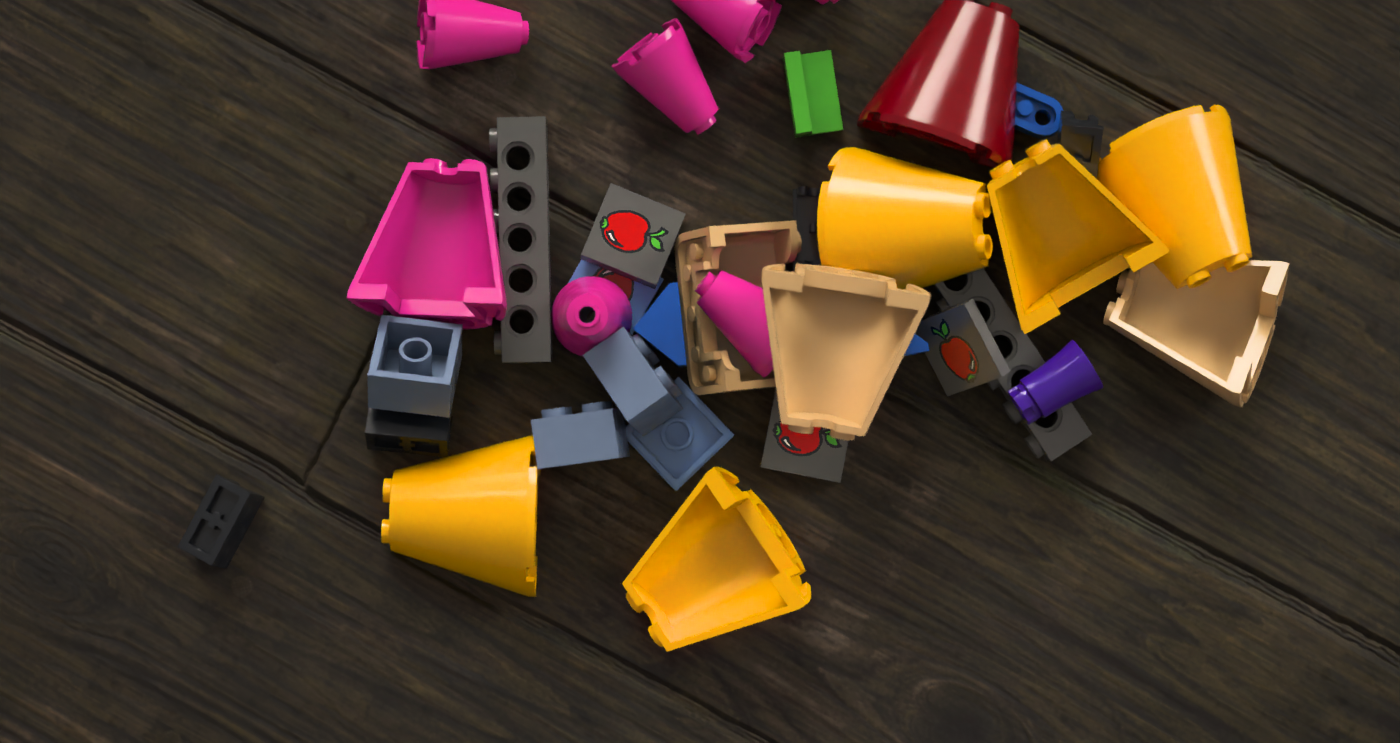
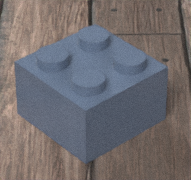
[367,315,463,418]
[583,327,683,436]
[531,401,630,469]

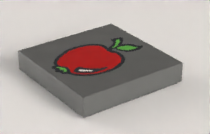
[580,183,686,289]
[915,298,1010,397]
[760,389,849,483]

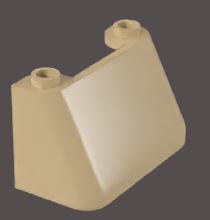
[675,220,802,395]

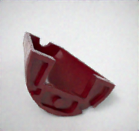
[856,0,1020,169]

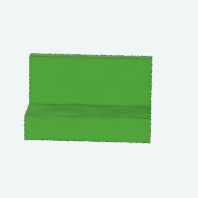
[783,50,843,138]

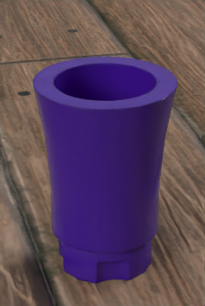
[1007,340,1104,425]

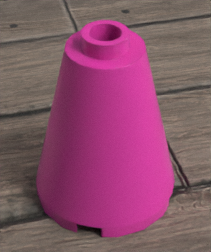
[417,0,529,70]
[671,0,782,63]
[611,18,718,135]
[695,270,774,378]
[551,276,632,357]

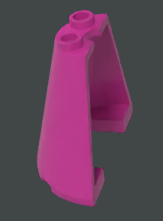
[347,158,507,330]

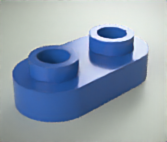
[1015,83,1063,139]

